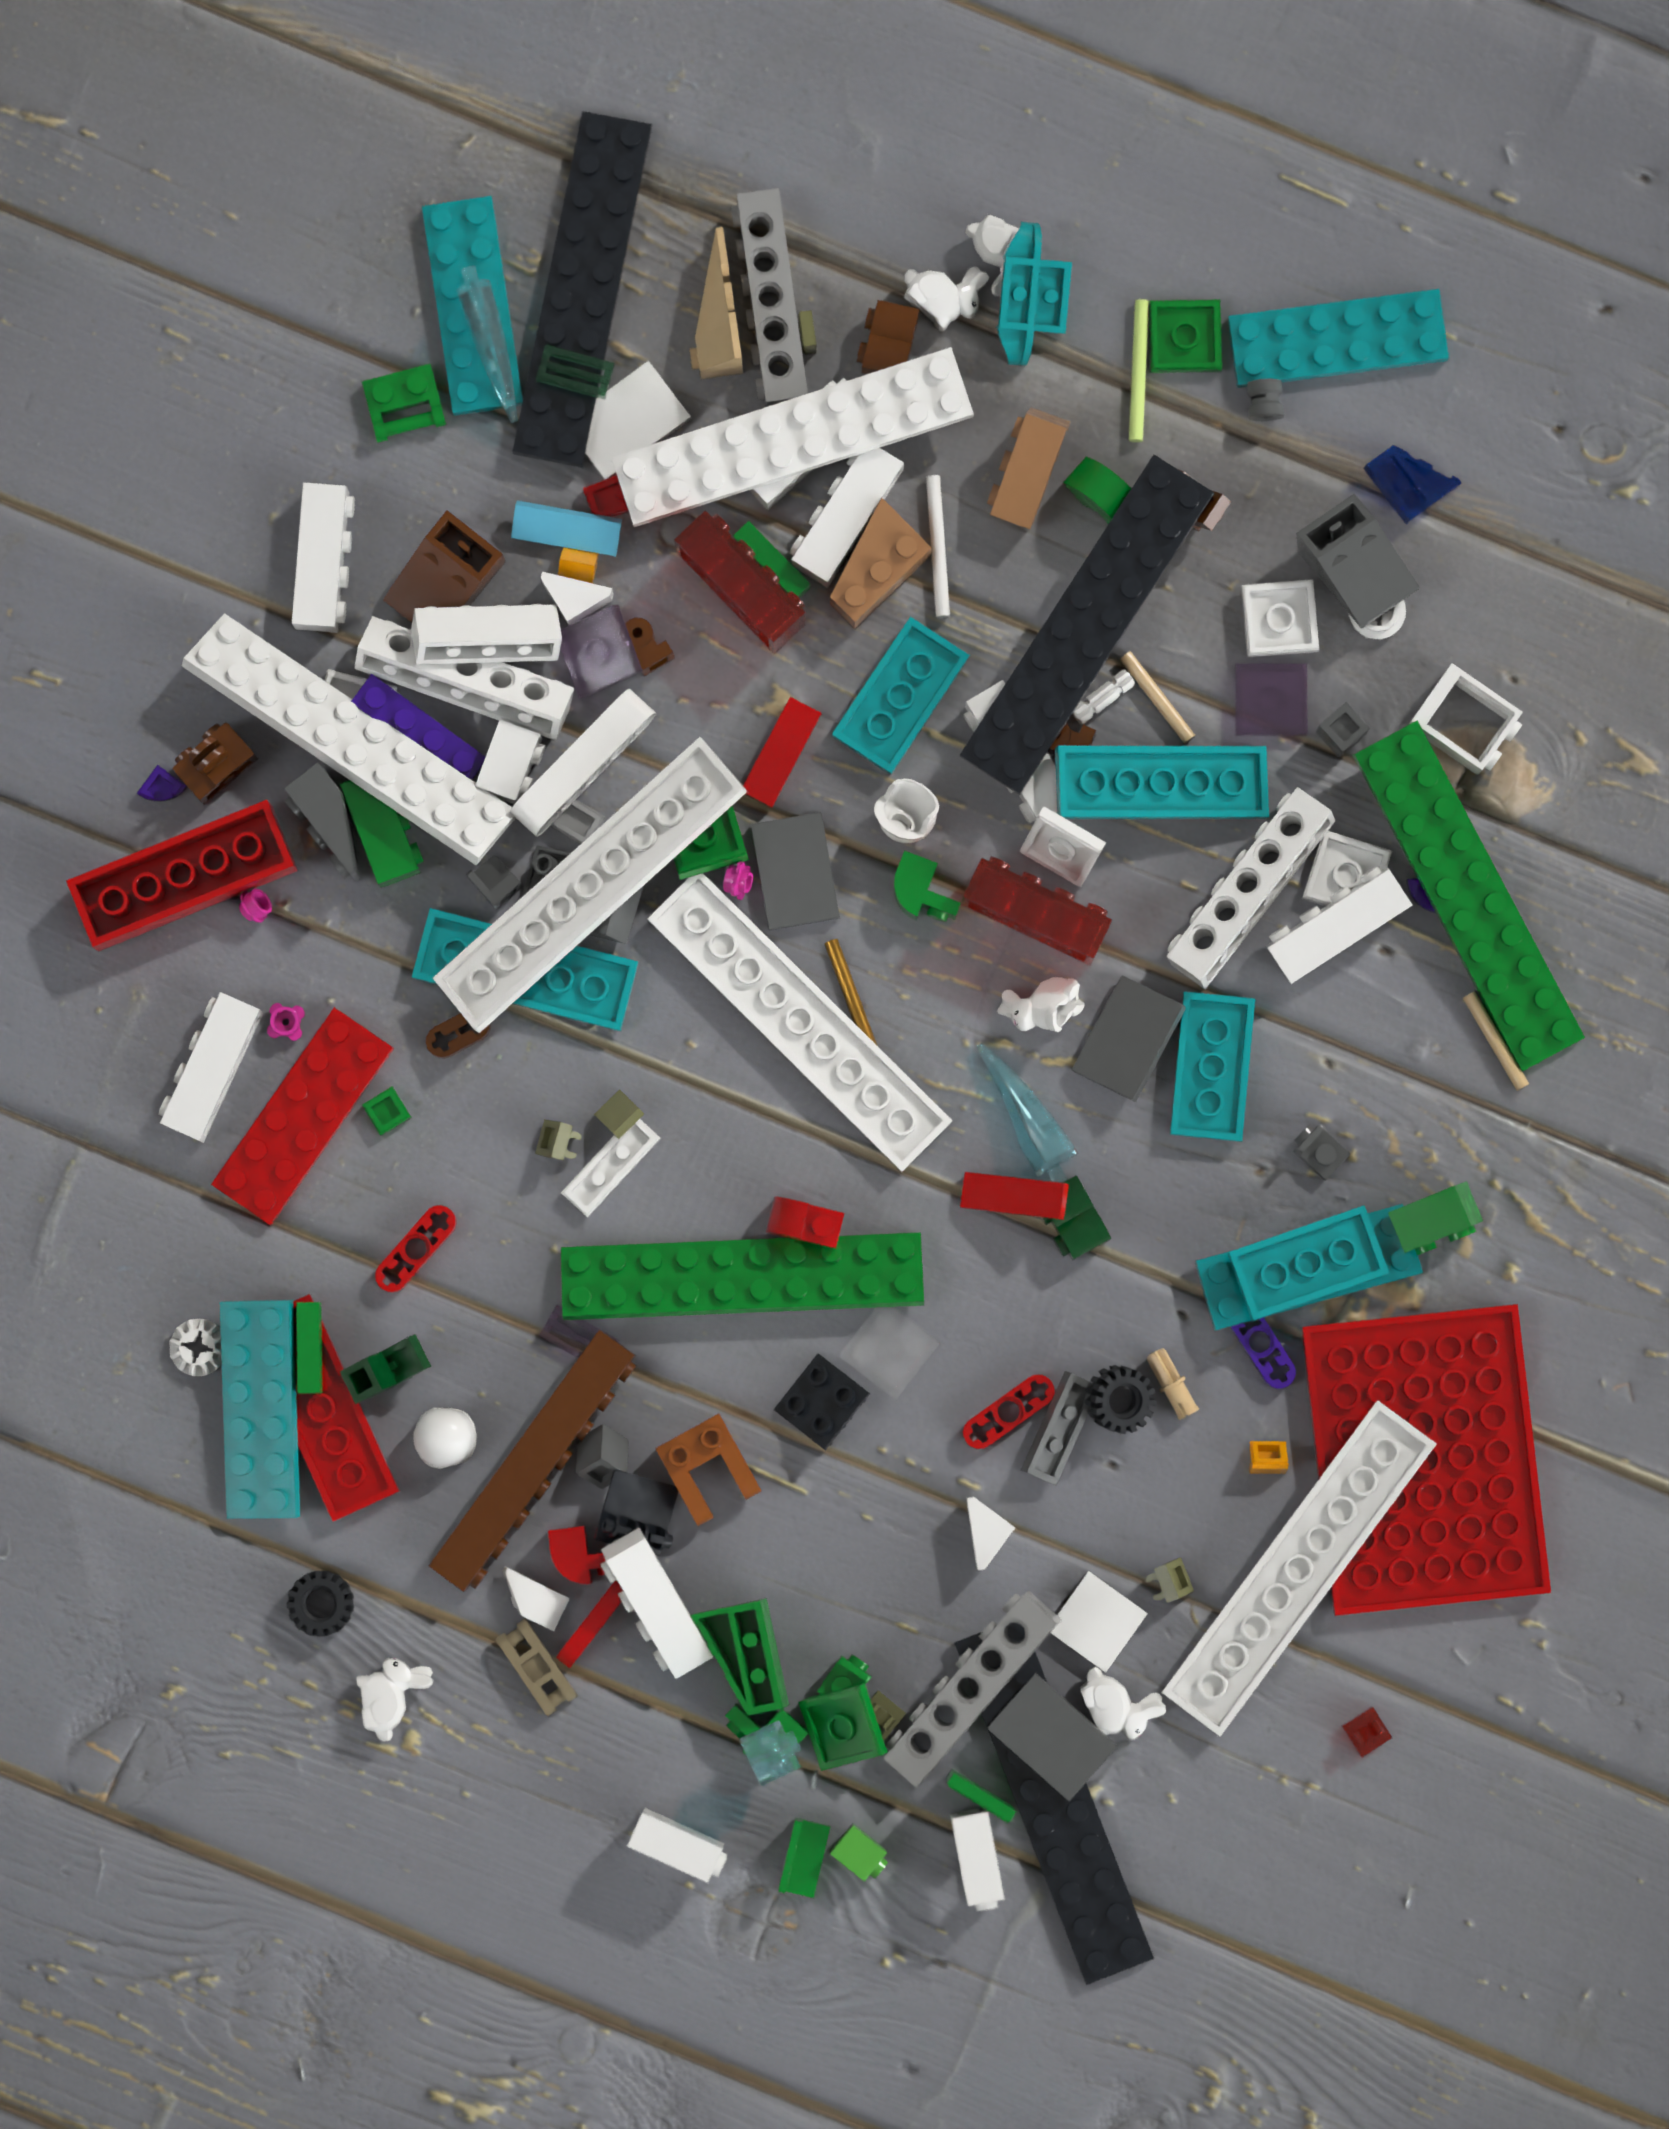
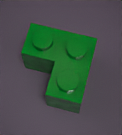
[1388,1181,1483,1256]

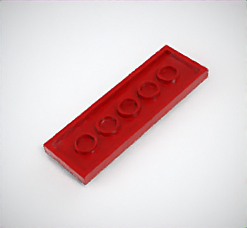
[211,1007,394,1226]
[293,1294,400,1522]

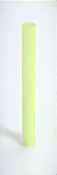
[1129,299,1149,442]

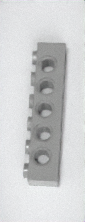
[731,188,808,407]
[883,1591,1062,1788]

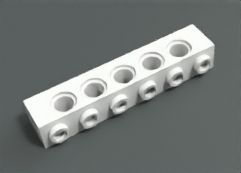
[355,616,574,741]
[1167,787,1335,989]

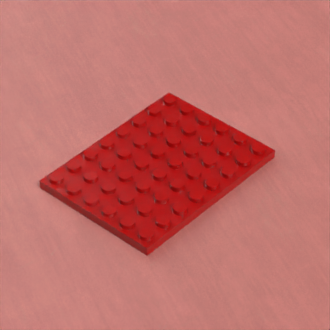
[1301,1304,1551,1616]

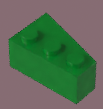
[690,1598,789,1716]

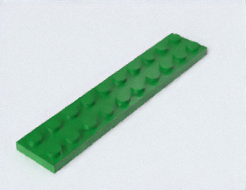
[1353,720,1585,1071]
[561,1232,924,1320]

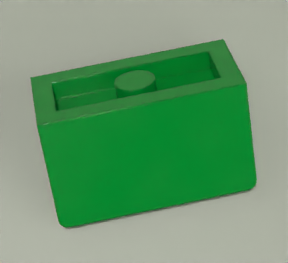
[778,1817,831,1898]

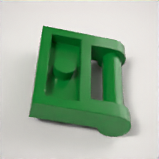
[362,364,446,443]

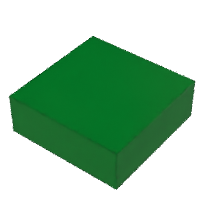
[362,1086,412,1136]

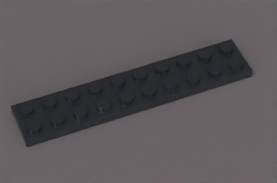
[513,111,652,468]
[959,454,1214,795]
[954,1623,1154,1985]

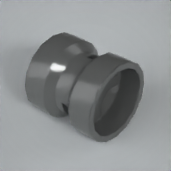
[1247,379,1284,421]

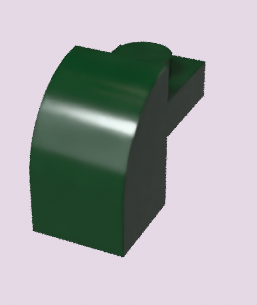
[340,1334,431,1404]

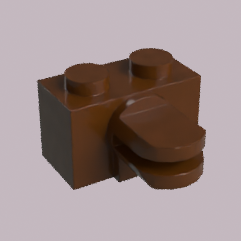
[172,722,258,805]

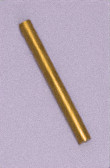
[824,939,877,1045]

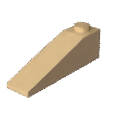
[689,227,743,379]

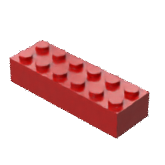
[66,799,298,952]

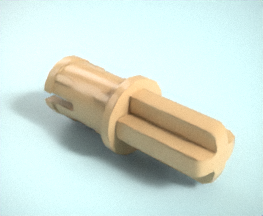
[1147,1348,1199,1420]

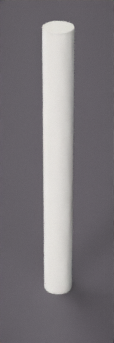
[926,475,950,618]

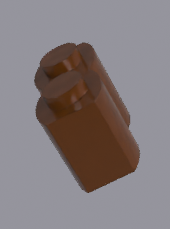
[856,300,919,375]

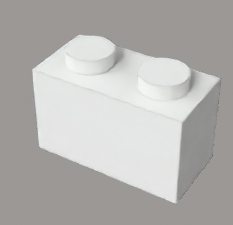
[475,719,545,804]

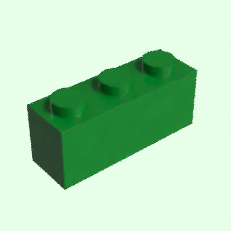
[340,780,424,888]

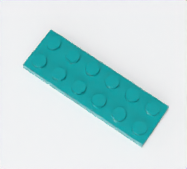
[422,195,523,416]
[1228,289,1449,388]
[1055,745,1269,819]
[412,908,639,1032]
[1195,1204,1423,1331]
[220,1300,300,1519]

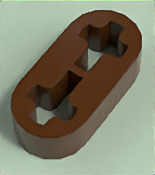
[426,1013,491,1059]

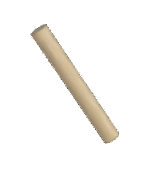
[1119,651,1196,744]
[1463,991,1529,1091]

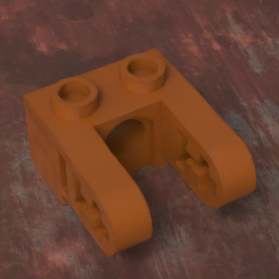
[655,1413,762,1527]

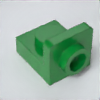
[817,1654,872,1694]

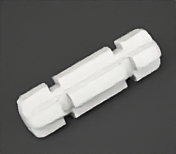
[1072,670,1135,724]

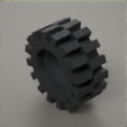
[1085,1365,1156,1434]
[287,1570,355,1637]

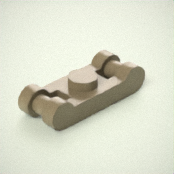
[495,1618,578,1717]

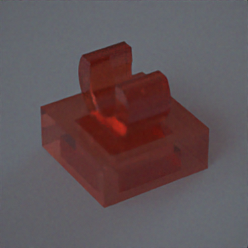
[1341,1706,1392,1757]

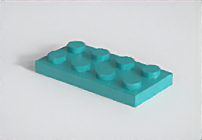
[832,616,970,775]
[1170,991,1255,1142]
[1227,1205,1389,1321]

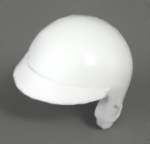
[874,778,939,844]
[413,1407,477,1469]

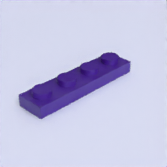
[351,674,485,780]

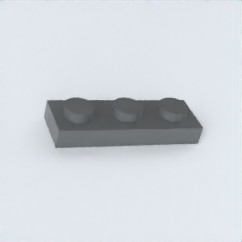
[1021,1371,1094,1486]

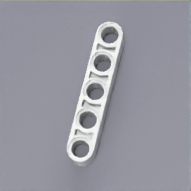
[510,689,656,837]

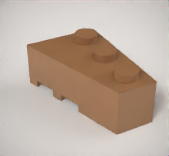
[987,407,1071,529]
[830,498,932,629]

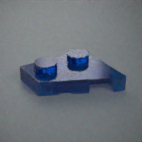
[1363,445,1462,524]

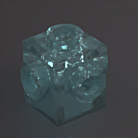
[739,1720,802,1786]

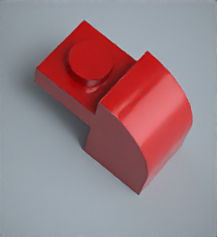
[766,1196,845,1249]
[548,1526,606,1584]

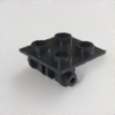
[774,1353,870,1451]
[594,1469,679,1557]

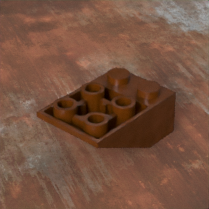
[383,510,505,623]

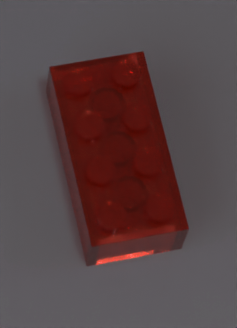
[674,510,805,654]
[961,856,1113,966]

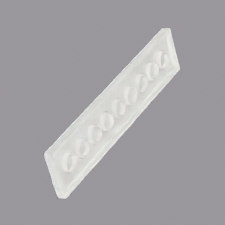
[611,347,974,527]
[182,613,515,865]
[433,737,748,1033]
[647,873,953,1172]
[1162,1400,1436,1736]

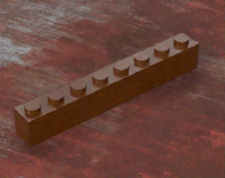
[429,1330,637,1592]

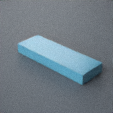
[511,501,622,556]

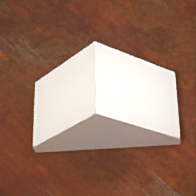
[541,572,614,627]
[966,1497,1015,1570]

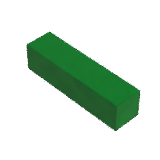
[733,521,811,603]
[297,1302,322,1394]

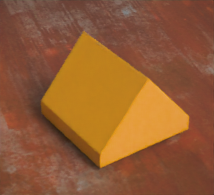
[558,547,599,584]
[1249,1441,1288,1474]

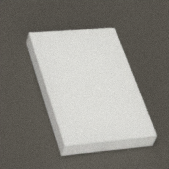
[586,361,691,480]

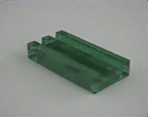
[536,345,615,399]

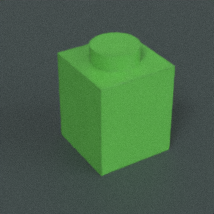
[830,1823,888,1882]

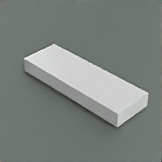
[561,1119,661,1218]

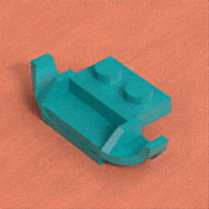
[996,221,1072,366]

